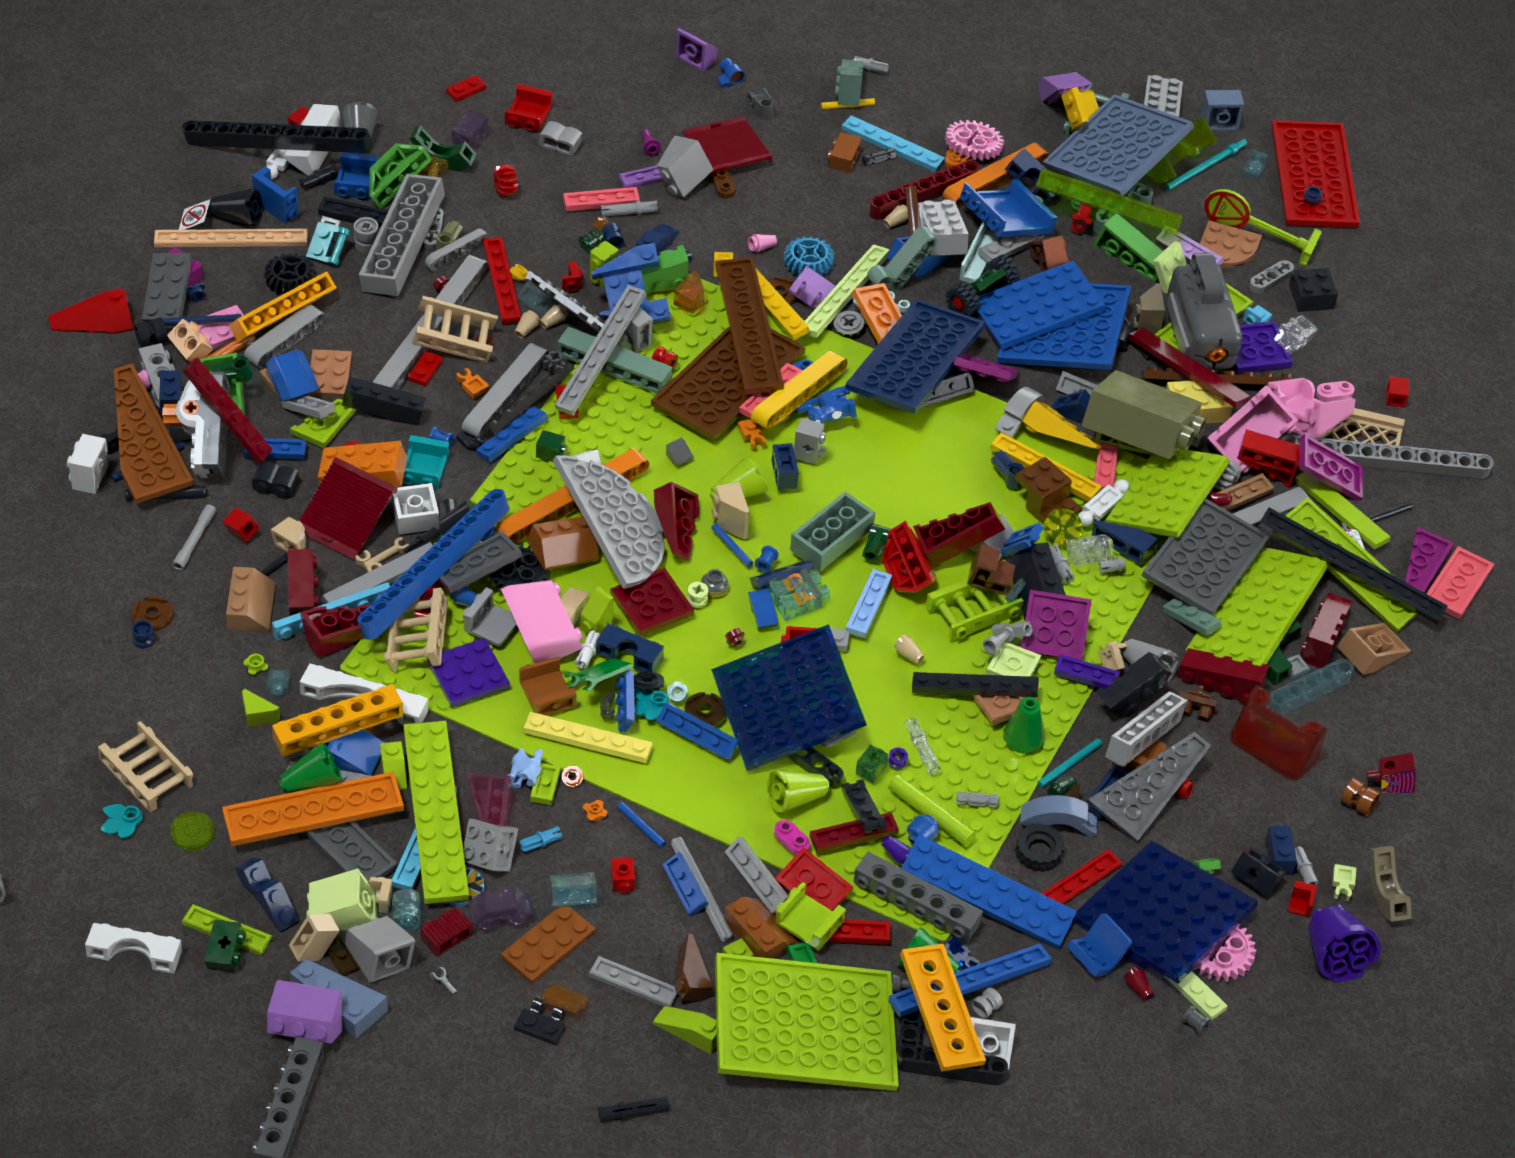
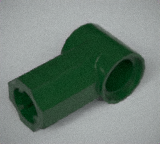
[211,356,253,382]
[862,523,891,563]

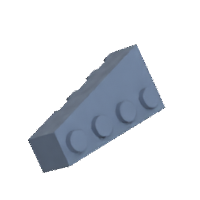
[290,959,388,1039]

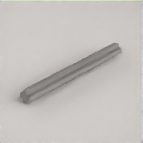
[671,837,733,942]

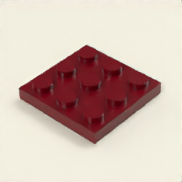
[610,568,694,636]

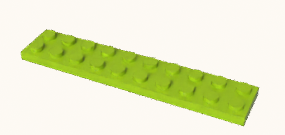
[403,721,469,904]

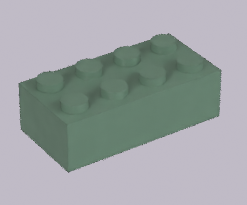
[790,491,876,572]

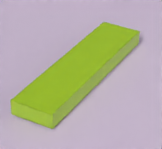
[182,904,272,956]

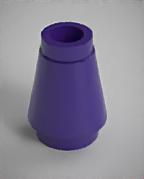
[881,835,911,865]

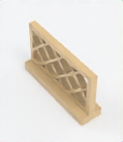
[1320,408,1405,458]

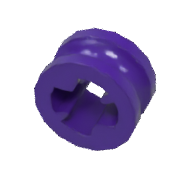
[888,747,908,769]

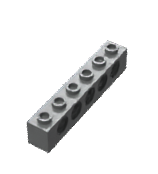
[853,851,983,942]
[252,1037,324,1158]

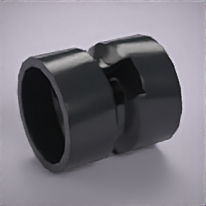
[134,317,168,348]

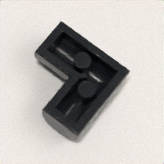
[439,499,475,536]

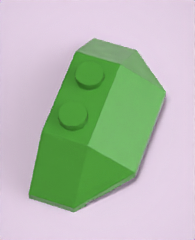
[369,143,432,209]

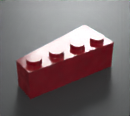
[913,502,1006,567]
[1300,593,1352,670]
[1177,648,1269,707]

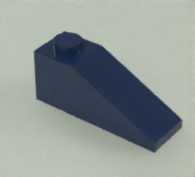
[636,224,679,255]
[1091,520,1157,565]

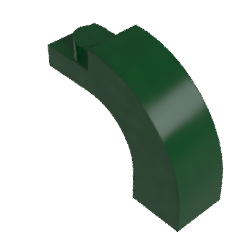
[409,125,476,171]
[1266,621,1302,685]

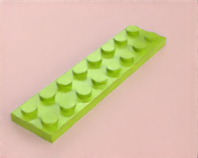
[1286,497,1417,633]

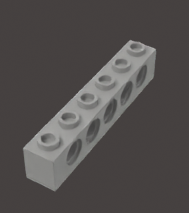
[139,343,192,443]
[1105,691,1188,767]

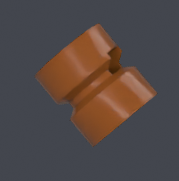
[1340,778,1381,816]

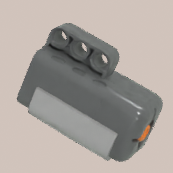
[1167,253,1242,370]

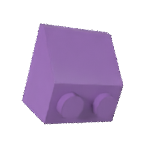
[676,28,718,72]

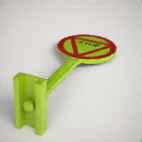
[1204,189,1322,266]

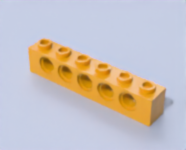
[228,271,337,342]
[272,684,403,757]

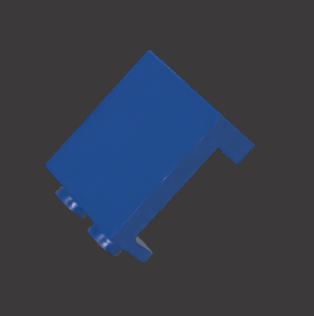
[334,152,379,199]
[252,166,299,223]

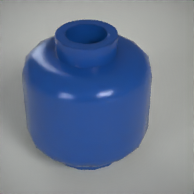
[907,814,939,844]

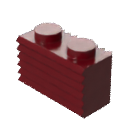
[420,907,473,957]

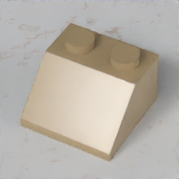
[711,482,749,539]

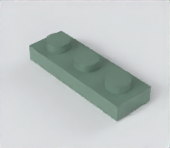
[1163,597,1221,636]

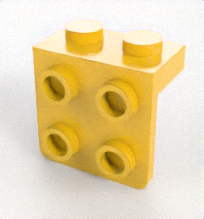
[1061,87,1099,129]

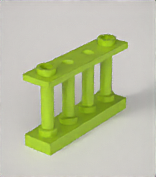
[926,579,1023,641]

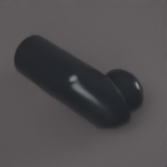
[456,432,486,449]

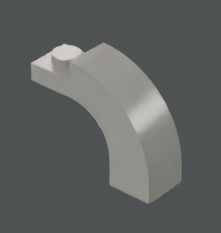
[995,387,1047,438]

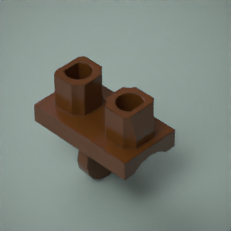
[1179,685,1217,721]

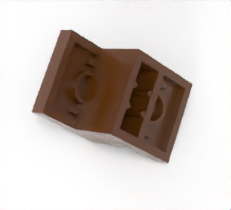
[1015,457,1083,527]

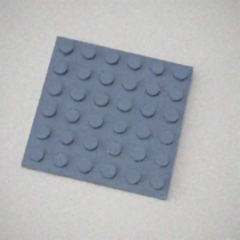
[1043,94,1194,196]

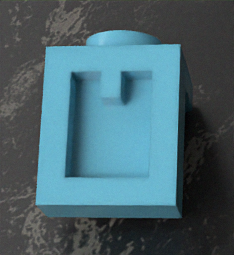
[1243,305,1272,324]

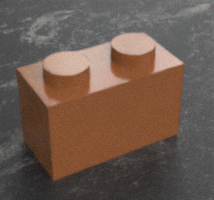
[827,132,862,173]

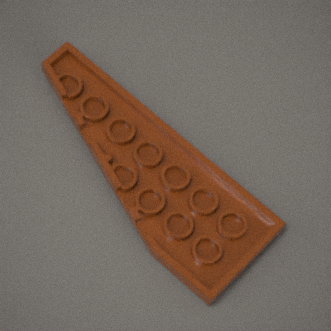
[114,363,193,504]

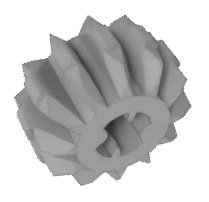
[1213,460,1241,492]

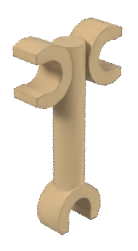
[355,537,409,573]

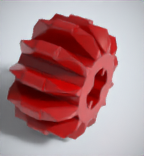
[493,164,518,196]

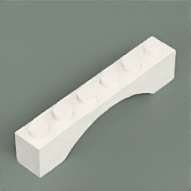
[300,663,428,725]

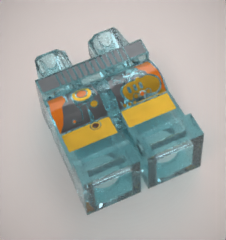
[768,569,830,621]

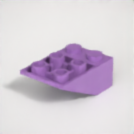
[1037,72,1091,104]

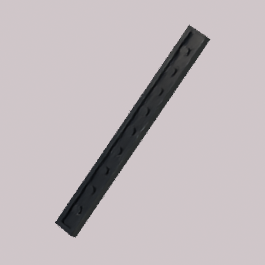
[1258,507,1448,624]

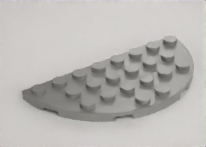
[553,455,665,589]

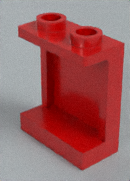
[505,84,553,132]

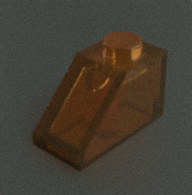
[673,269,705,314]

